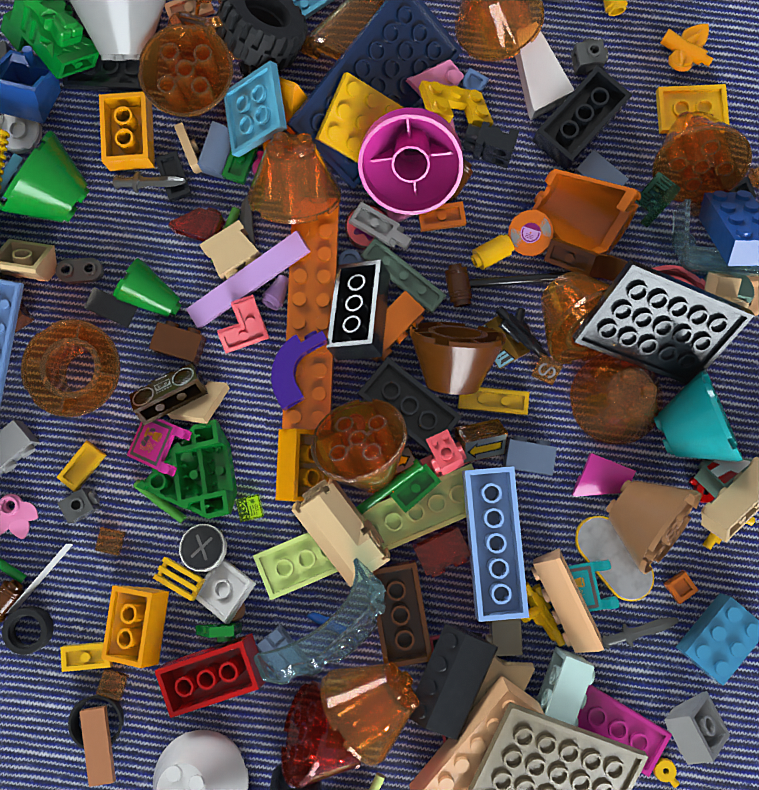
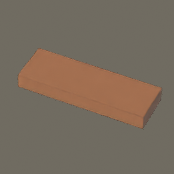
[79,705,116,787]

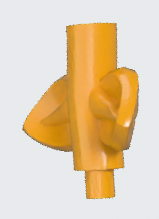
[660,23,714,72]

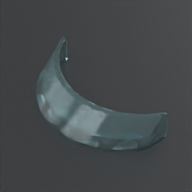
[253,558,386,685]

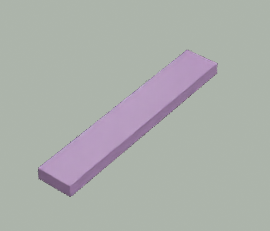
[186,231,311,329]

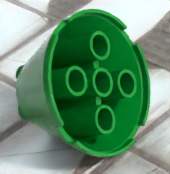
[0,130,90,222]

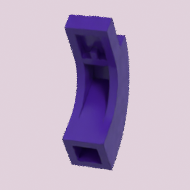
[271,331,327,411]

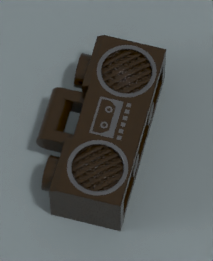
[129,362,208,426]

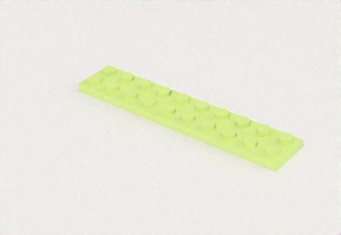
[253,463,474,600]

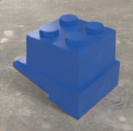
[0,46,61,124]

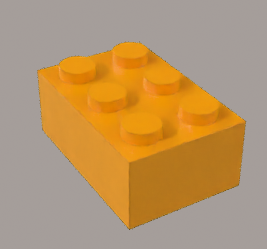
[99,91,155,171]

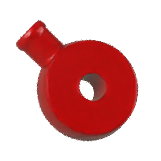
[689,477,715,503]

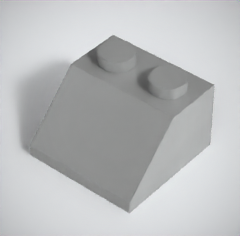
[664,691,730,765]

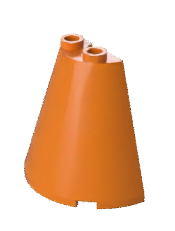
[532,169,641,254]

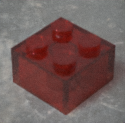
[412,525,471,577]

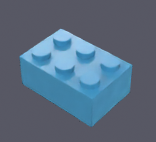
[675,593,759,686]

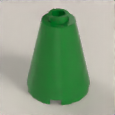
[113,258,182,318]

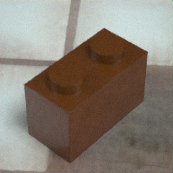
[149,320,207,365]

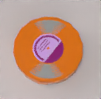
[508,210,555,257]

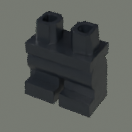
[463,121,519,169]

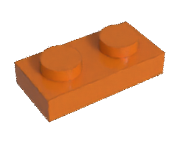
[418,201,466,232]

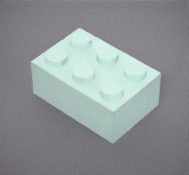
[537,647,595,727]

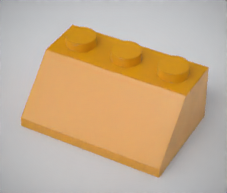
[275,429,333,501]
[101,585,169,668]

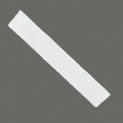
[6,544,73,614]

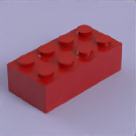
[154,633,268,718]

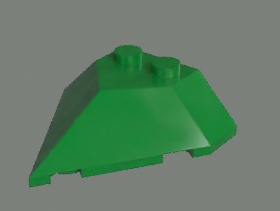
[136,419,237,519]

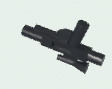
[495,306,549,361]

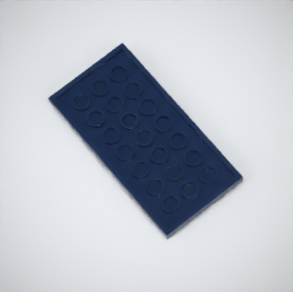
[287,0,463,189]

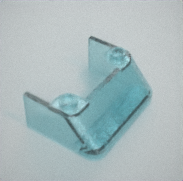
[672,199,759,276]

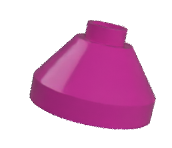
[358,108,463,215]

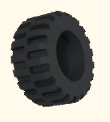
[214,0,308,70]

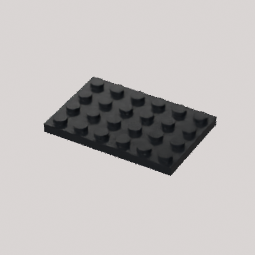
[572,259,755,384]

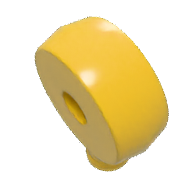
[653,758,680,788]

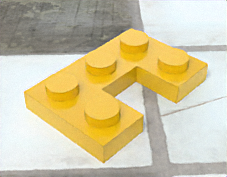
[418,80,494,127]

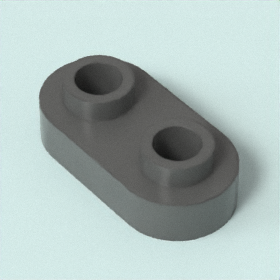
[56,258,104,284]

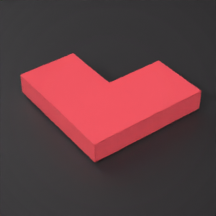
[217,294,269,353]

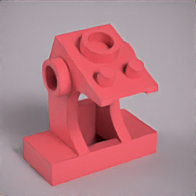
[420,429,471,477]

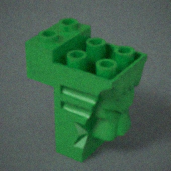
[0,0,99,79]

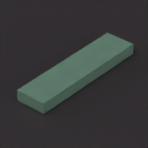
[360,238,447,314]

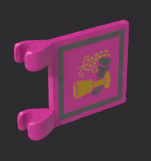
[127,418,192,476]

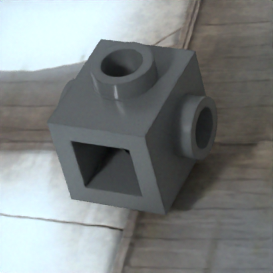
[571,39,608,75]

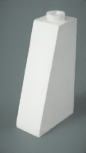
[512,21,574,120]

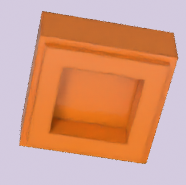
[663,570,699,604]

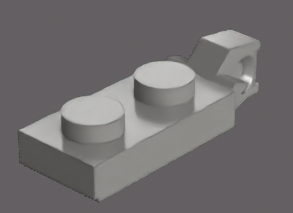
[349,202,412,250]

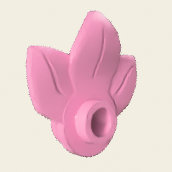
[0,494,38,539]

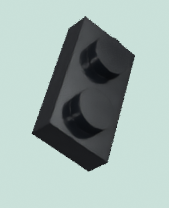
[155,151,192,202]

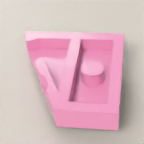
[406,60,464,98]

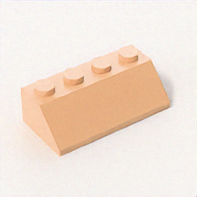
[531,548,604,653]

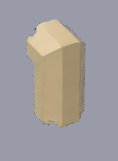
[292,477,390,587]

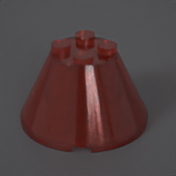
[281,681,371,788]

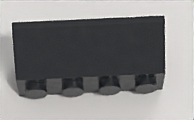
[405,623,498,740]

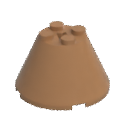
[606,480,702,574]

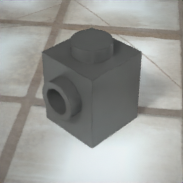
[57,488,101,524]

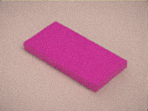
[577,685,672,777]

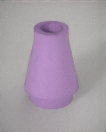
[262,275,289,310]

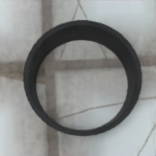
[68,694,124,749]

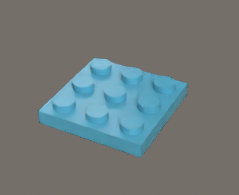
[223,61,287,157]

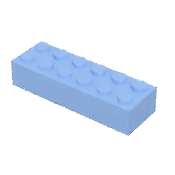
[462,466,529,622]

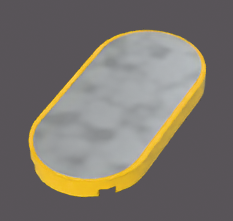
[575,516,654,601]

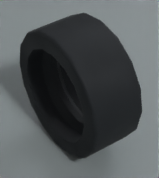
[2,606,54,655]

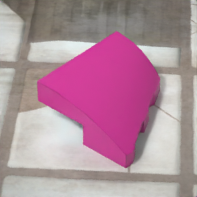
[572,453,636,497]

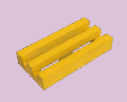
[153,557,205,601]

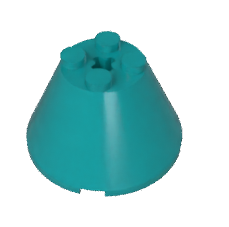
[654,370,743,462]

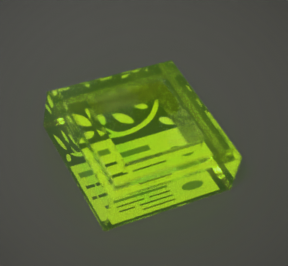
[235,494,264,523]

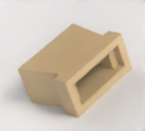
[200,220,261,281]

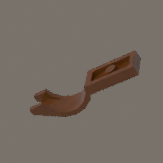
[544,237,628,281]

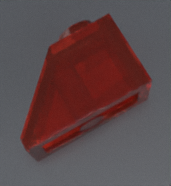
[168,207,225,242]

